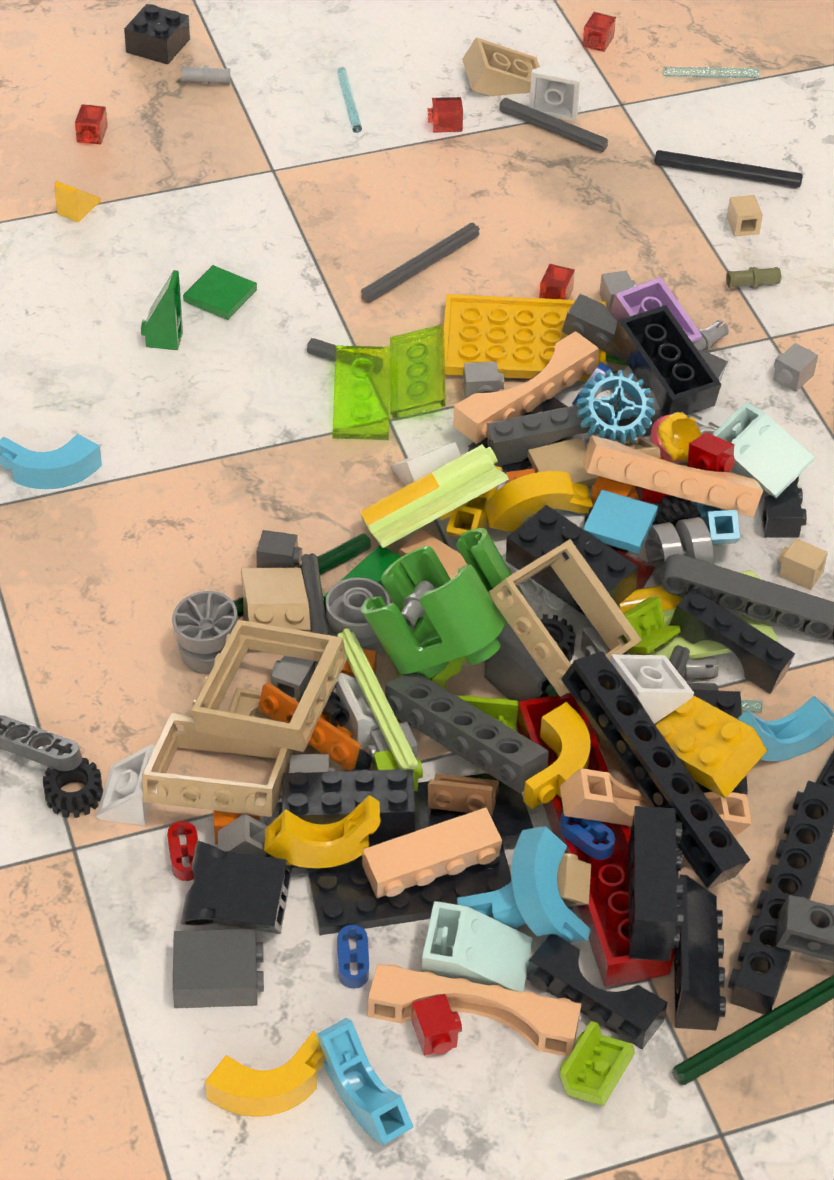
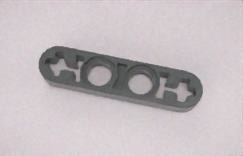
[0,715,83,771]

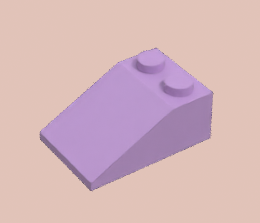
[610,277,702,343]

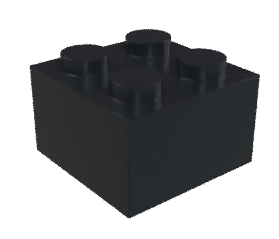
[124,4,190,64]

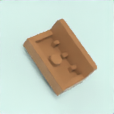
[428,773,499,816]

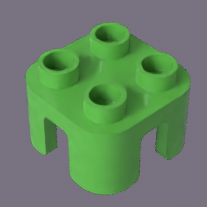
[361,528,522,679]

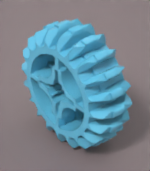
[576,369,655,445]

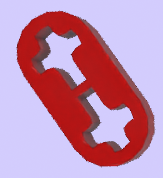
[167,821,198,881]

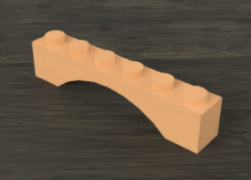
[453,331,599,444]
[583,435,763,517]
[560,768,752,837]
[368,964,581,1057]

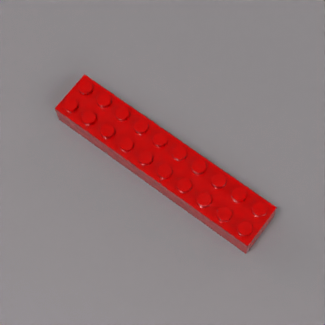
[516,693,674,987]

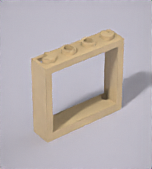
[488,539,642,697]
[191,620,347,752]
[142,713,295,817]

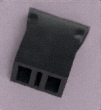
[180,840,293,934]

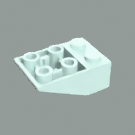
[712,402,815,498]
[421,901,533,992]

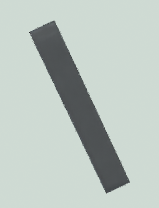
[661,554,834,644]

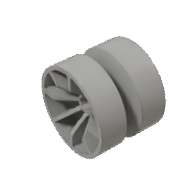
[645,517,714,586]
[326,578,390,655]
[172,591,239,674]

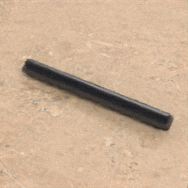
[654,150,803,188]

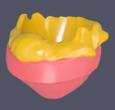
[651,412,702,463]

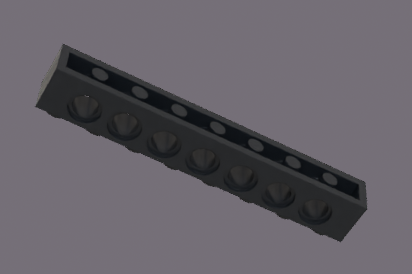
[561,651,751,889]
[728,780,834,1014]

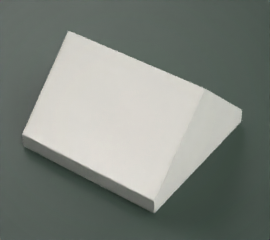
[529,60,581,122]
[391,442,461,486]
[609,654,694,724]
[336,673,380,749]
[96,744,155,826]

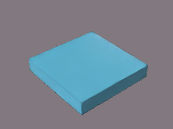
[583,490,658,554]

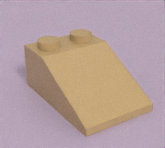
[462,37,540,96]
[241,568,311,632]

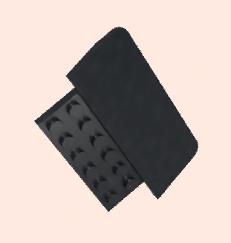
[264,773,534,935]

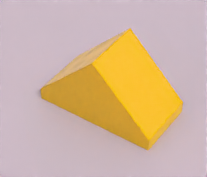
[54,181,101,223]

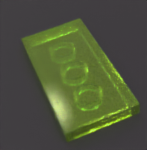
[390,324,446,419]
[332,345,391,440]

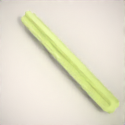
[337,628,418,770]

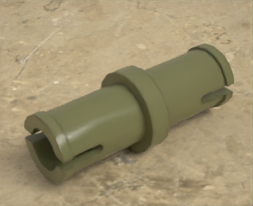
[726,267,781,288]

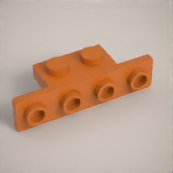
[258,683,360,771]

